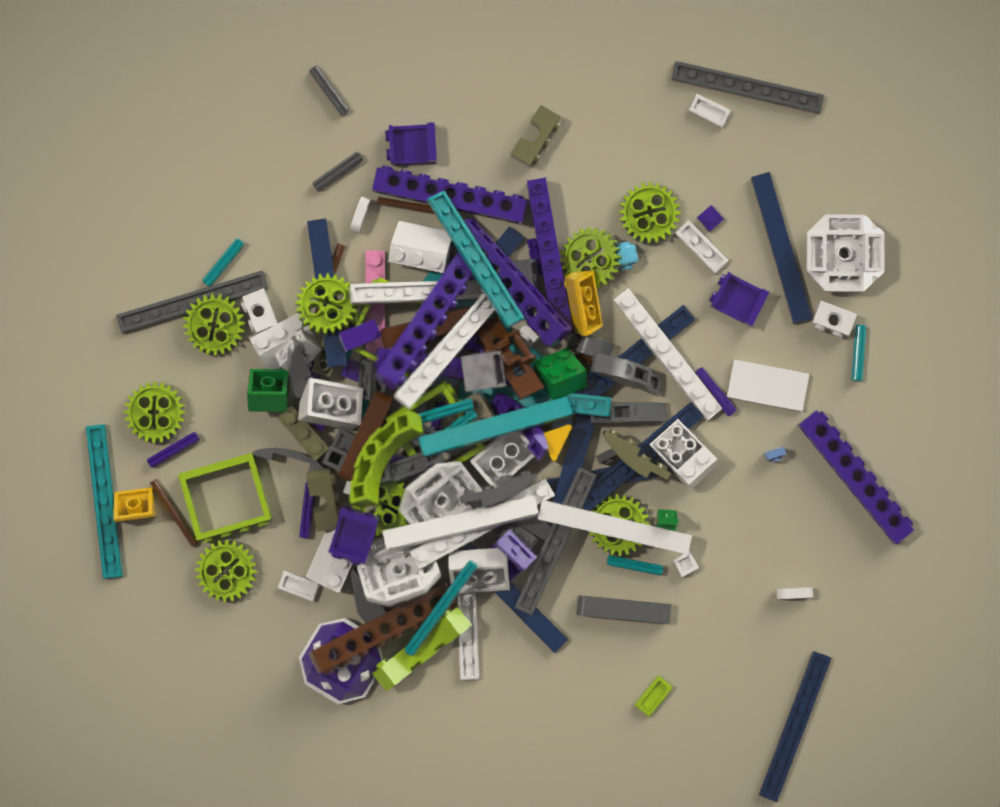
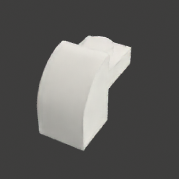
[520,313,550,348]

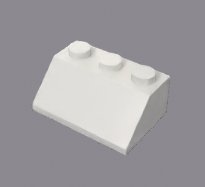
[388,221,453,273]
[250,313,316,369]
[298,378,363,430]
[470,431,534,489]
[306,529,353,593]
[449,548,510,594]

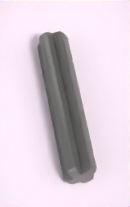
[309,65,349,116]
[312,152,363,191]

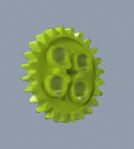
[618,181,681,244]
[560,227,621,288]
[295,273,359,336]
[183,293,245,356]
[123,381,187,444]
[351,481,407,537]
[589,494,650,557]
[195,539,258,602]

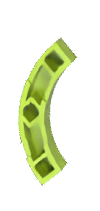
[350,410,423,508]
[372,607,471,692]

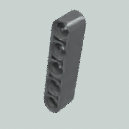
[576,595,672,624]

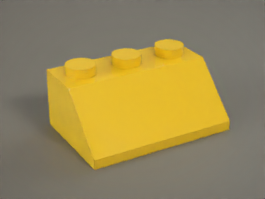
[564,271,603,336]

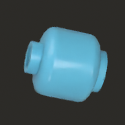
[615,242,638,270]

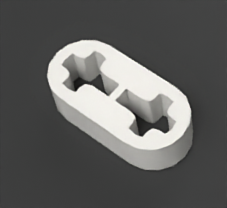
[350,196,371,233]
[776,587,813,599]

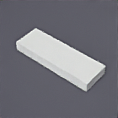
[675,220,729,274]

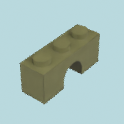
[511,105,561,167]
[277,405,329,461]
[307,468,340,532]

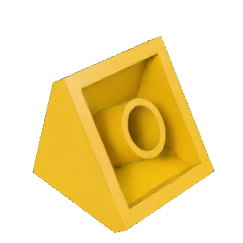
[544,425,572,462]
[114,487,157,522]

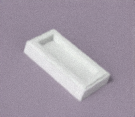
[688,94,731,128]
[277,570,320,602]

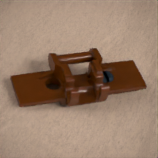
[475,316,544,400]

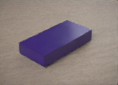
[338,319,381,351]

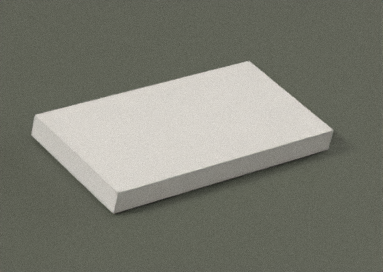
[727,359,809,412]

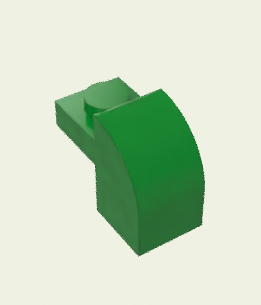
[655,509,678,531]

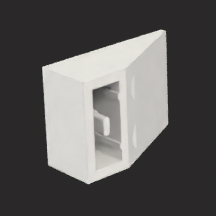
[650,419,718,491]

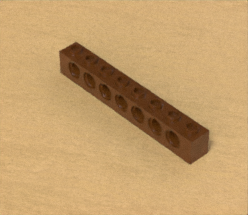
[308,582,457,675]

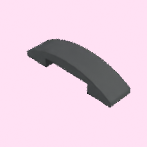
[253,448,325,471]
[379,450,444,486]

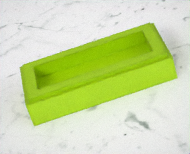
[634,675,673,717]

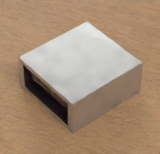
[461,351,506,392]

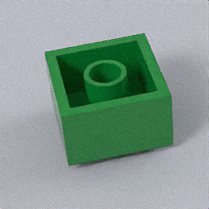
[534,347,587,400]
[247,369,290,412]

